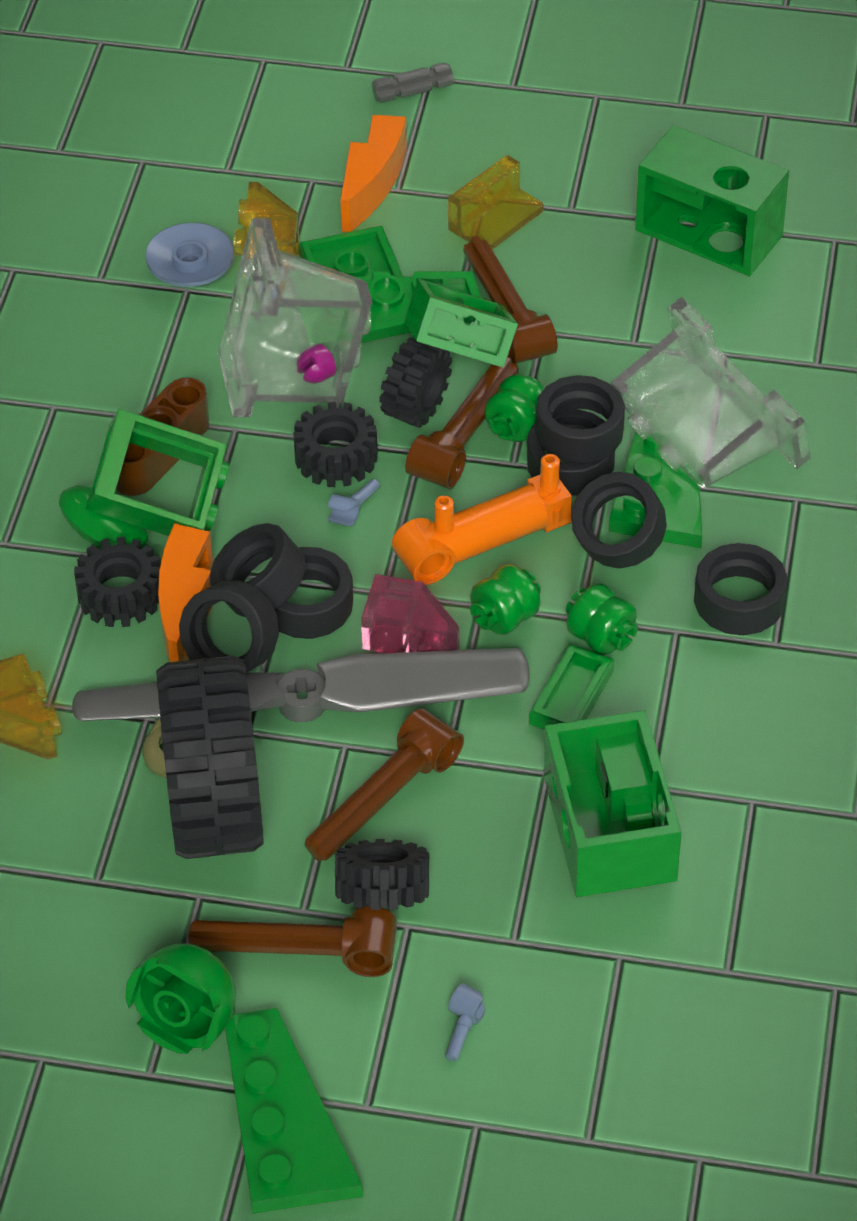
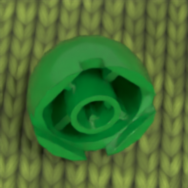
[125,944,236,1054]

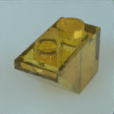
[234,182,299,275]
[0,653,62,760]

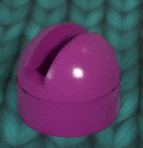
[296,344,336,384]

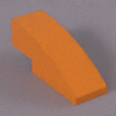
[340,115,407,232]
[158,523,213,662]

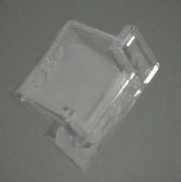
[218,218,372,417]
[611,296,811,488]

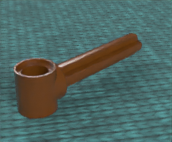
[463,236,558,364]
[405,356,518,489]
[304,708,464,861]
[188,906,397,977]

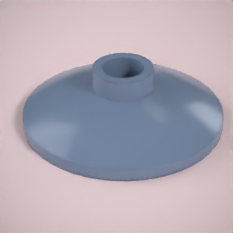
[146,223,234,287]

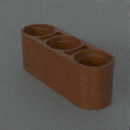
[116,378,209,496]

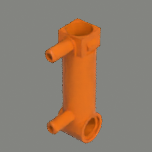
[391,454,572,585]

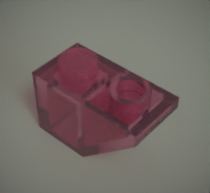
[361,574,460,653]

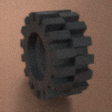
[379,337,452,428]
[293,401,378,487]
[74,537,160,627]
[335,839,430,910]

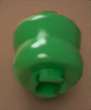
[484,374,545,442]
[470,564,541,635]
[566,584,638,655]

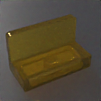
[448,155,543,249]

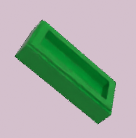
[529,644,614,730]

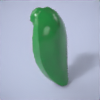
[59,485,148,549]

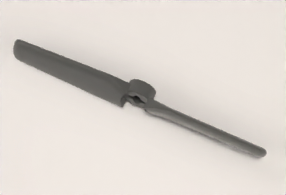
[72,648,529,722]

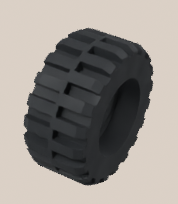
[156,656,264,859]

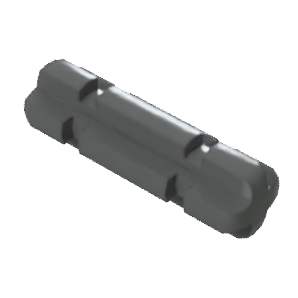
[372,63,453,102]

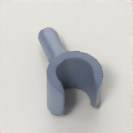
[328,479,380,526]
[445,984,485,1061]

